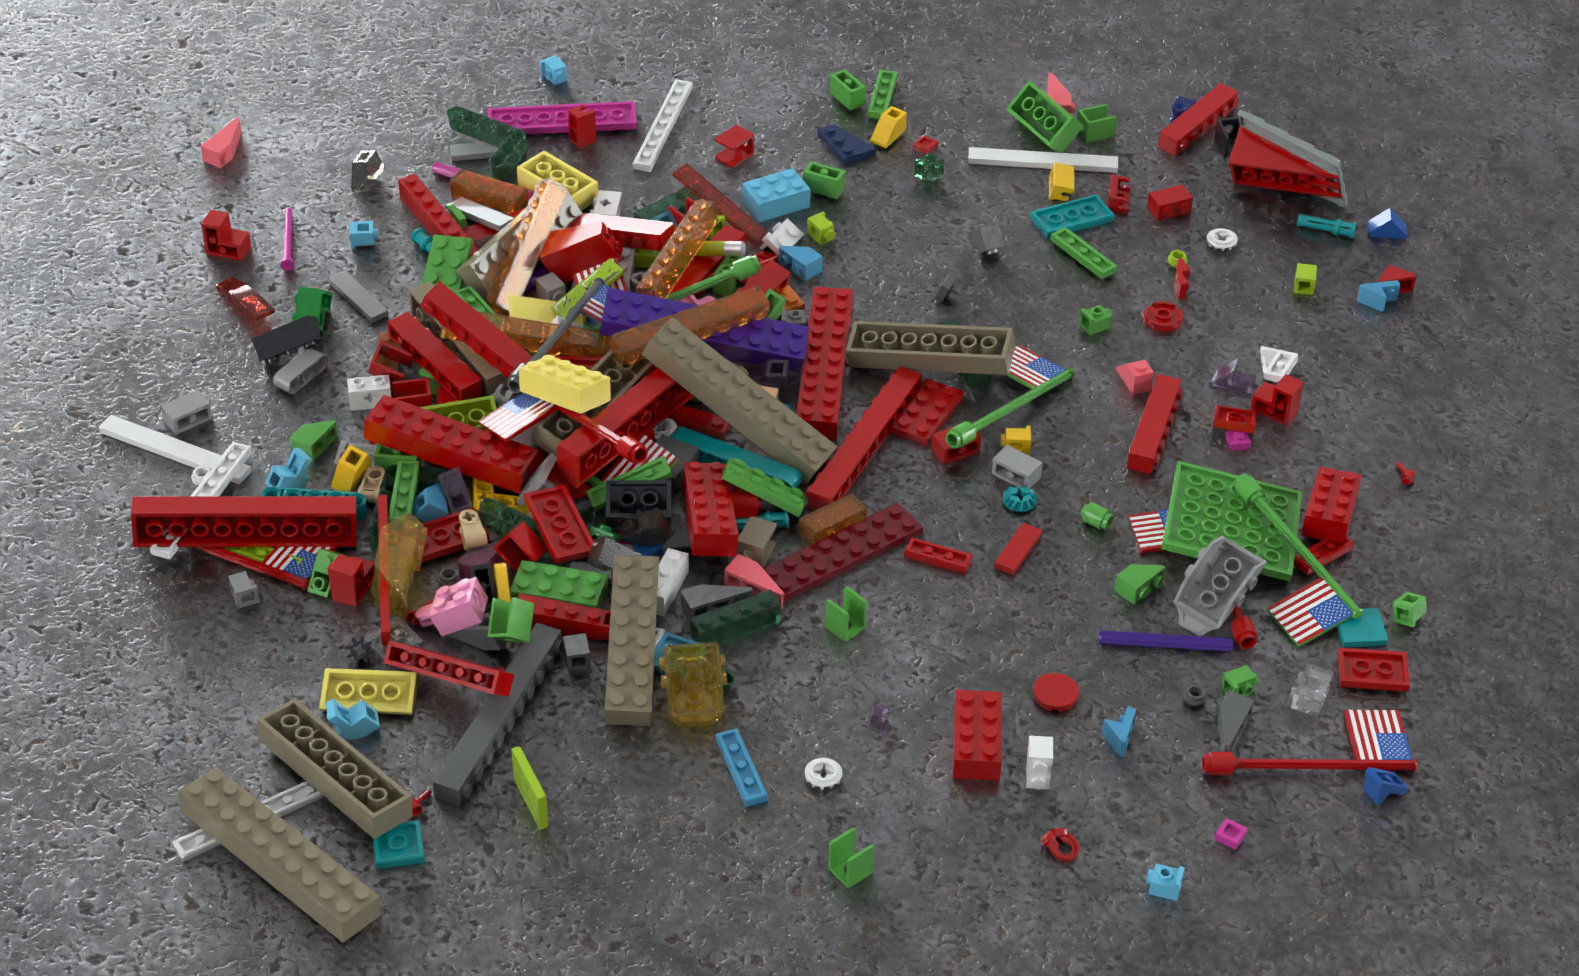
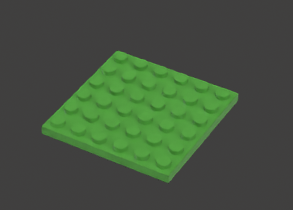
[1161,461,1303,581]

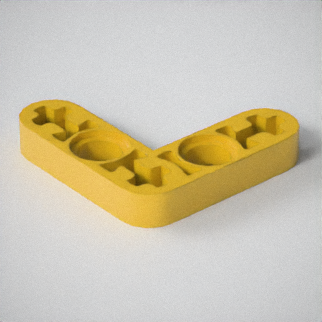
[472,478,530,517]
[493,563,511,602]

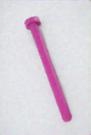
[280,208,294,271]

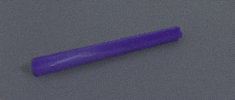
[1099,630,1233,652]

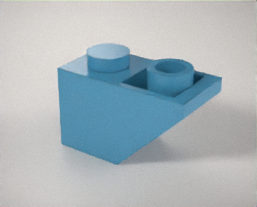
[779,246,823,281]
[413,483,448,522]

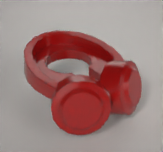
[1041,827,1079,862]

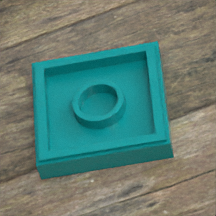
[1337,608,1388,648]
[373,820,425,869]

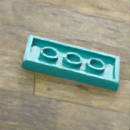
[1029,194,1115,239]

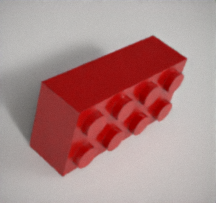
[1302,467,1362,544]
[953,690,1002,781]

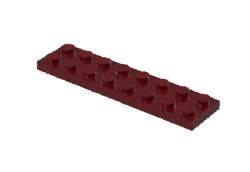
[763,502,923,602]

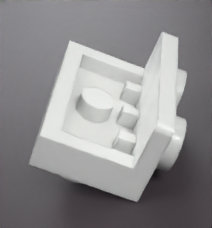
[760,218,804,255]

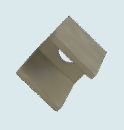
[736,516,777,568]

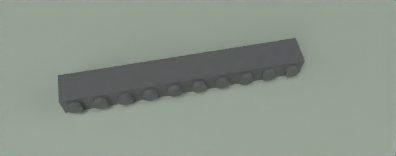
[433,623,564,806]

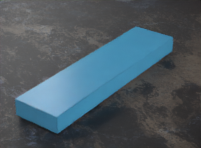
[715,728,768,807]

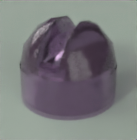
[871,703,889,723]

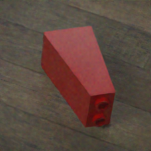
[540,221,623,284]

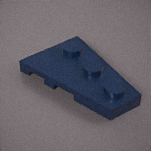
[817,124,877,164]

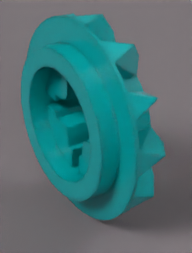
[1003,484,1037,512]

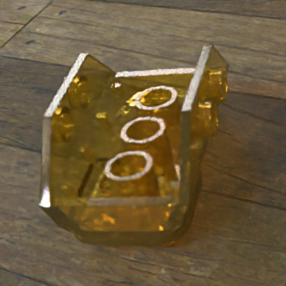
[370,513,427,619]
[660,642,727,727]

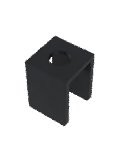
[1214,117,1240,157]

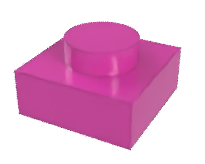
[1225,430,1251,451]
[1214,818,1248,850]

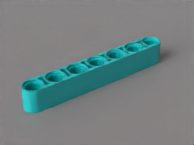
[669,427,803,488]

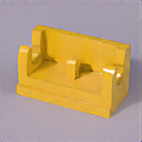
[1049,162,1074,201]

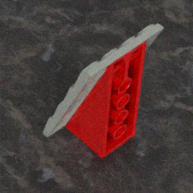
[1228,109,1348,209]

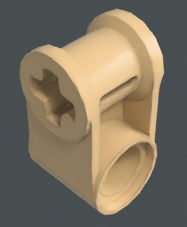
[357,466,387,506]
[459,509,488,551]

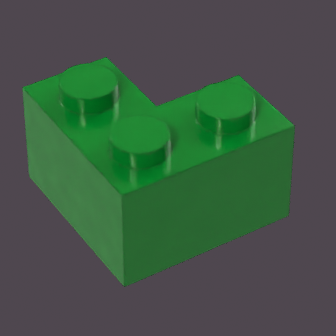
[292,287,333,331]

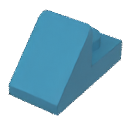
[1357,280,1400,312]
[1102,707,1136,757]

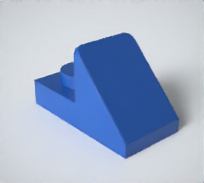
[1364,767,1409,806]

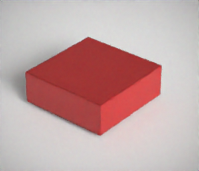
[913,135,939,156]

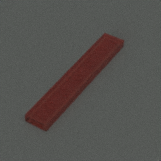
[673,163,768,246]

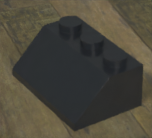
[251,316,321,364]
[606,480,671,531]

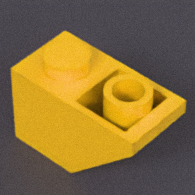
[870,106,907,148]
[331,444,372,492]

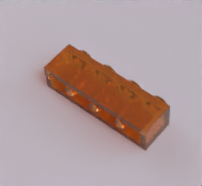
[450,169,529,214]

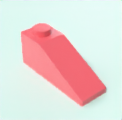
[1047,73,1075,114]
[201,118,242,168]
[724,554,784,610]

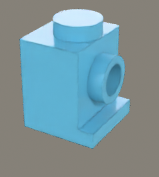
[540,55,567,85]
[350,221,378,249]
[1146,864,1185,901]

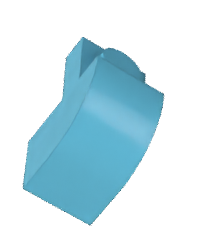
[265,448,312,489]
[326,699,380,740]

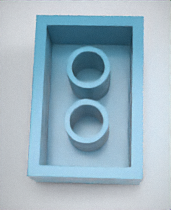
[742,168,810,222]

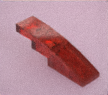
[216,277,275,320]

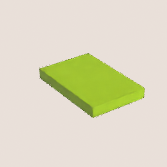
[511,746,548,830]

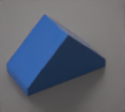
[1367,208,1407,239]

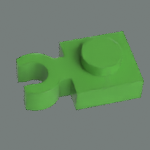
[446,203,467,229]

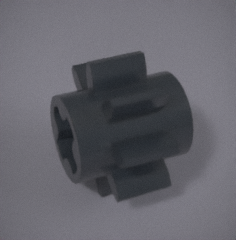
[345,636,374,664]

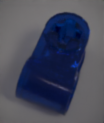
[1169,95,1196,123]

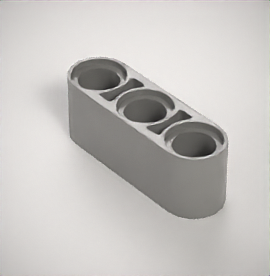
[273,347,329,394]

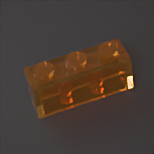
[799,493,867,545]

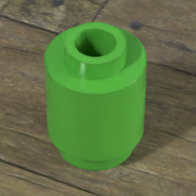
[1080,502,1114,530]

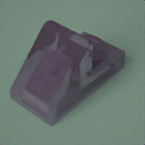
[1211,359,1256,394]
[438,467,473,514]

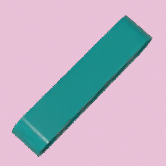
[261,487,368,522]

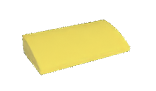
[319,668,419,715]

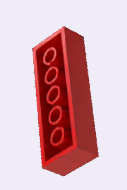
[681,461,738,557]

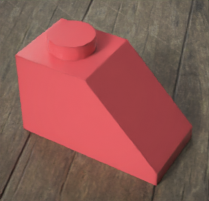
[1116,360,1154,395]

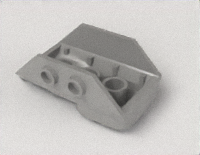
[1173,535,1267,636]

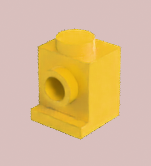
[1000,426,1031,455]

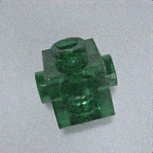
[914,153,944,182]

